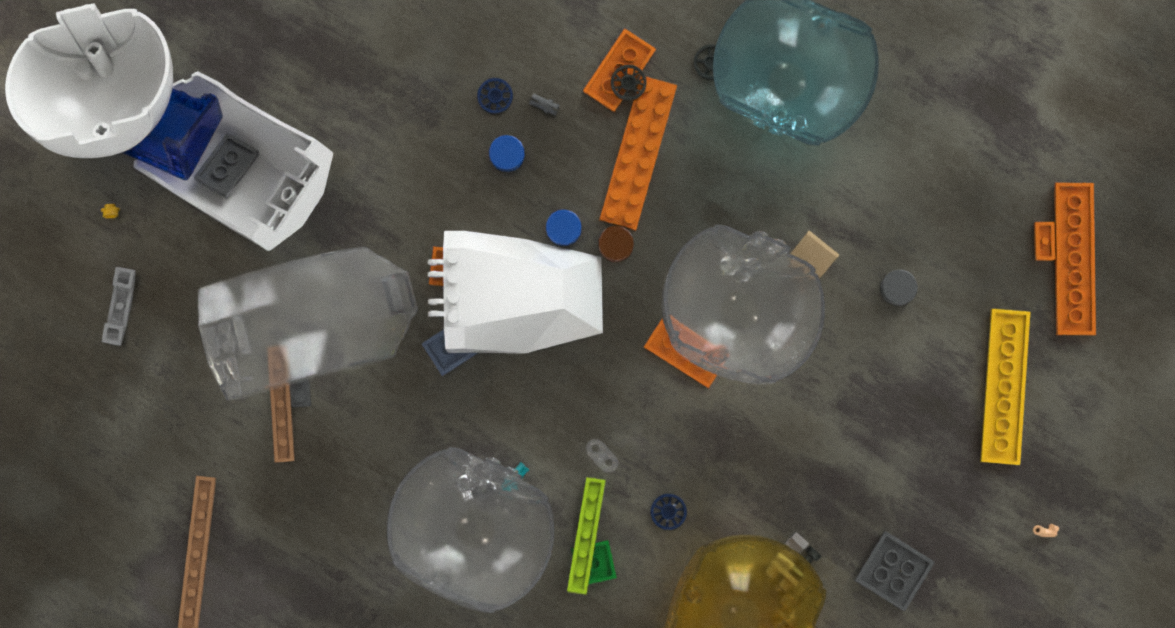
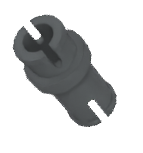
[529,93,560,116]

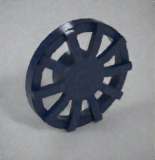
[651,494,687,530]

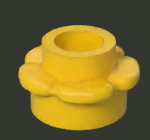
[101,204,120,218]

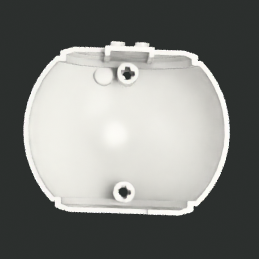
[5,3,173,158]

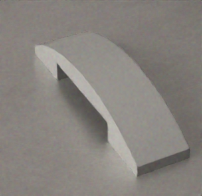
[101,267,136,346]

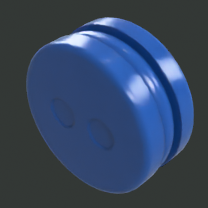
[489,135,525,172]
[546,210,581,246]

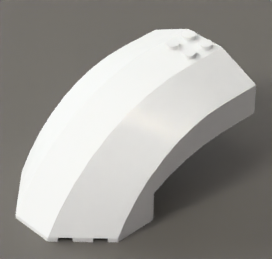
[134,71,333,251]

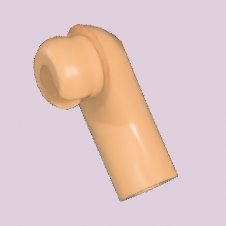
[1033,524,1059,537]

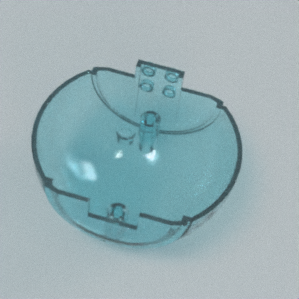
[713,0,879,146]

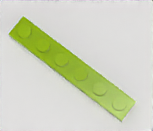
[567,477,606,595]

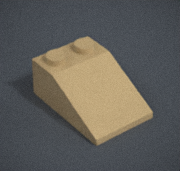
[789,231,839,279]

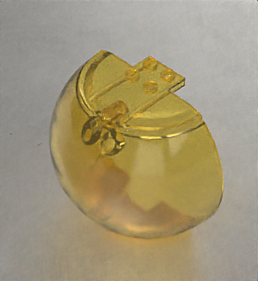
[665,534,826,628]

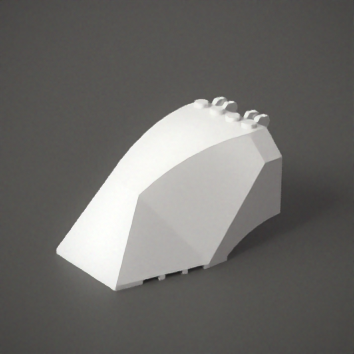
[428,231,603,354]

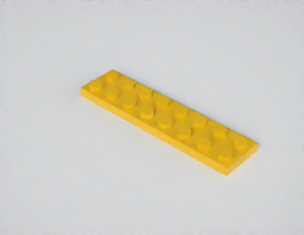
[980,309,1030,465]

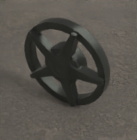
[694,44,729,80]

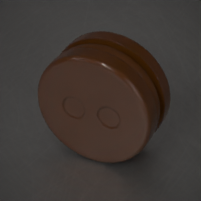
[598,226,634,263]

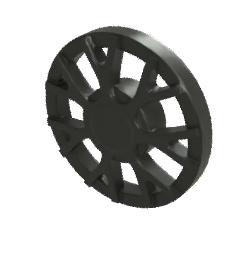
[611,65,646,101]

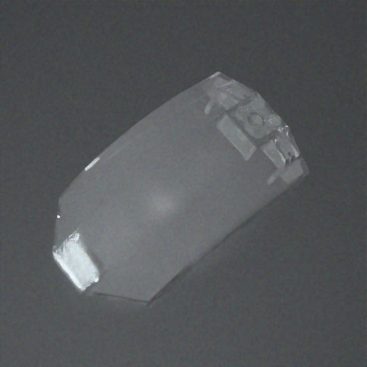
[198,246,418,401]

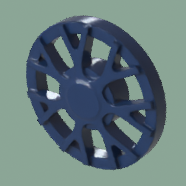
[477,78,513,114]

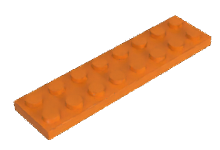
[599,76,677,231]
[1054,183,1096,336]

